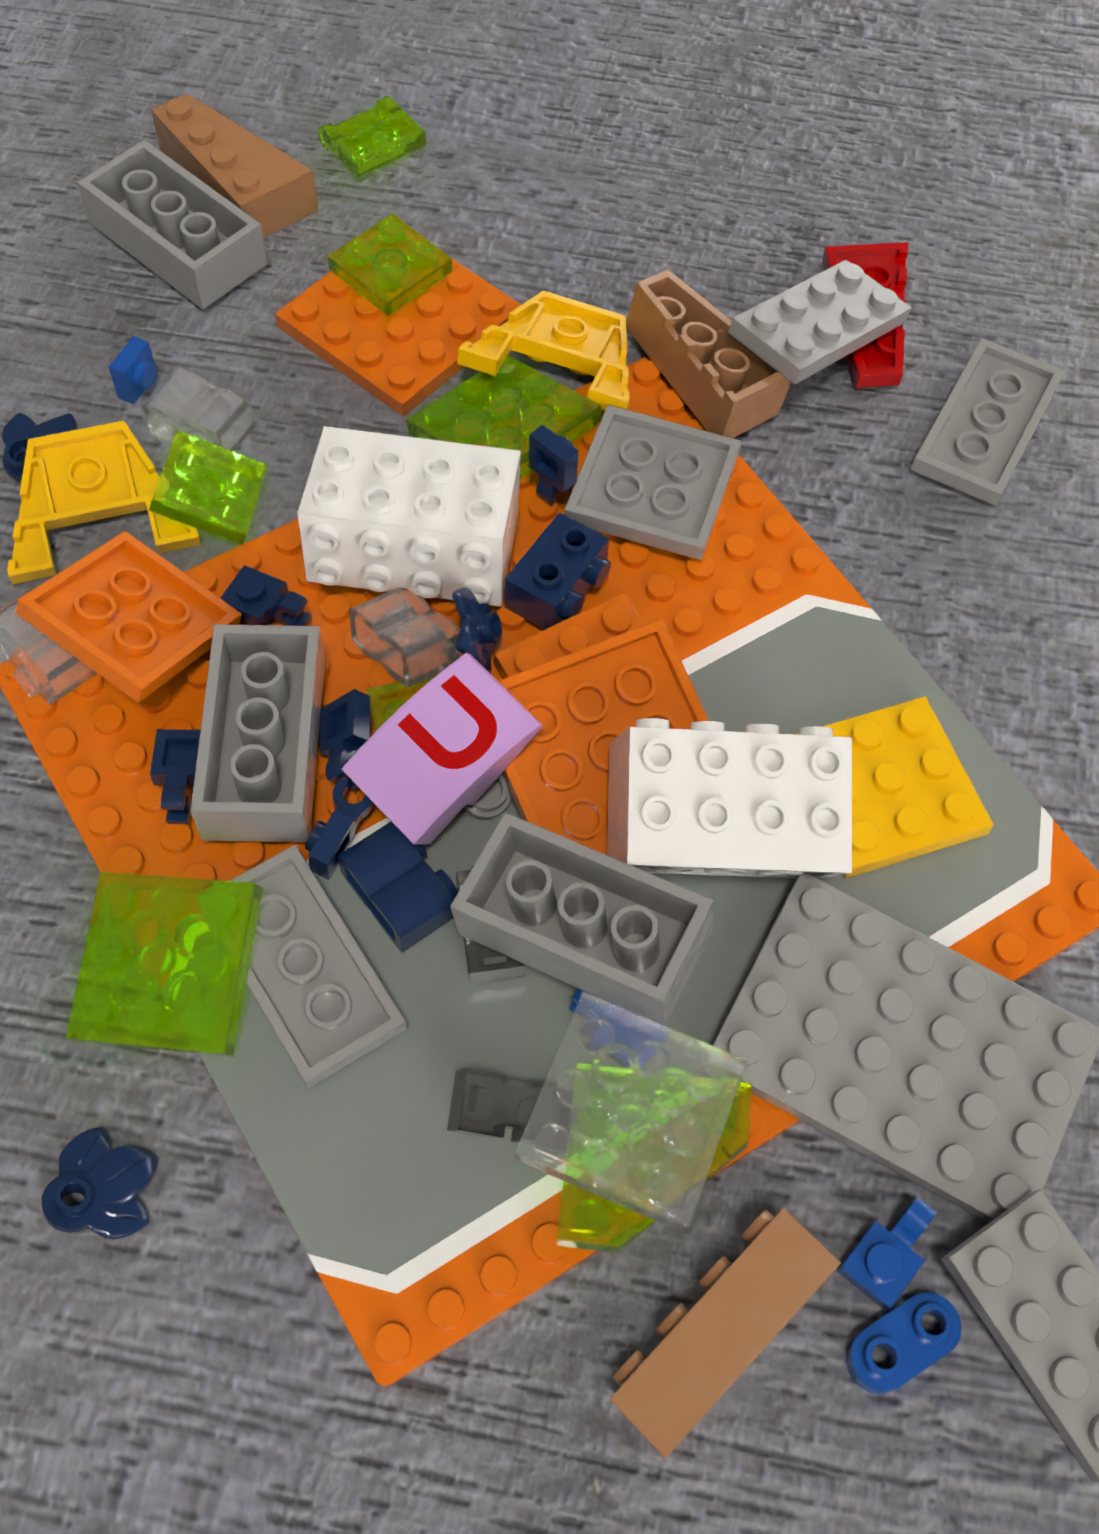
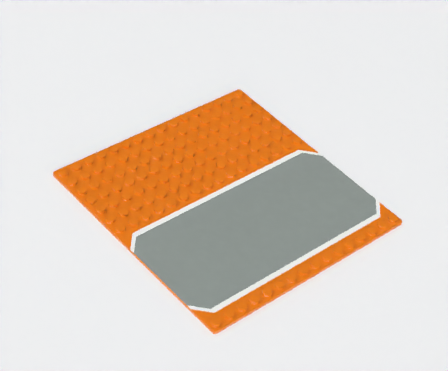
[0,356,1099,1387]

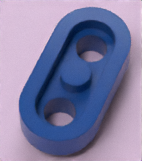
[846,1293,962,1394]

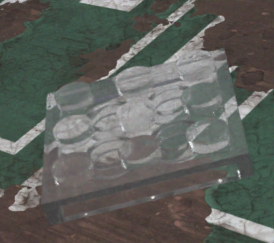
[513,992,748,1233]

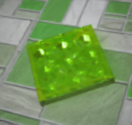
[406,355,602,478]
[66,872,263,1057]

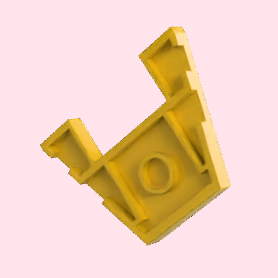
[457,290,630,410]
[7,421,201,584]

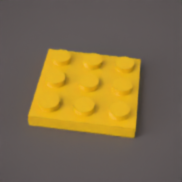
[794,696,994,879]

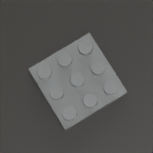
[564,405,742,560]

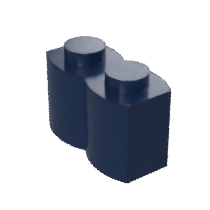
[338,821,458,953]

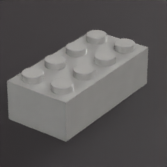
[78,139,268,309]
[190,624,325,842]
[450,812,714,1027]

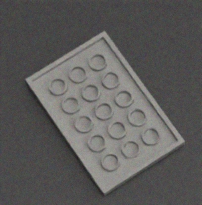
[702,872,1099,1223]

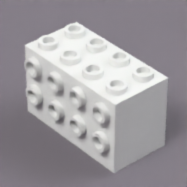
[298,426,521,606]
[607,718,852,879]

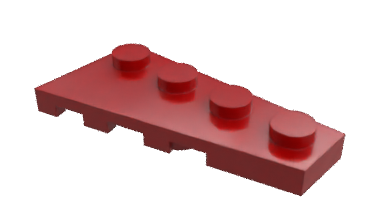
[822,242,909,388]

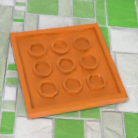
[274,221,521,417]
[498,619,709,855]

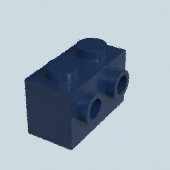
[505,512,611,630]

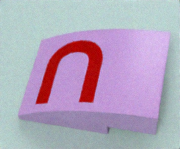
[342,653,543,845]

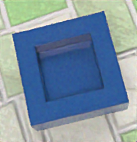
[109,336,158,404]

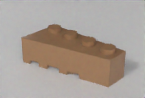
[151,94,319,238]
[626,269,791,438]
[610,1207,841,1459]

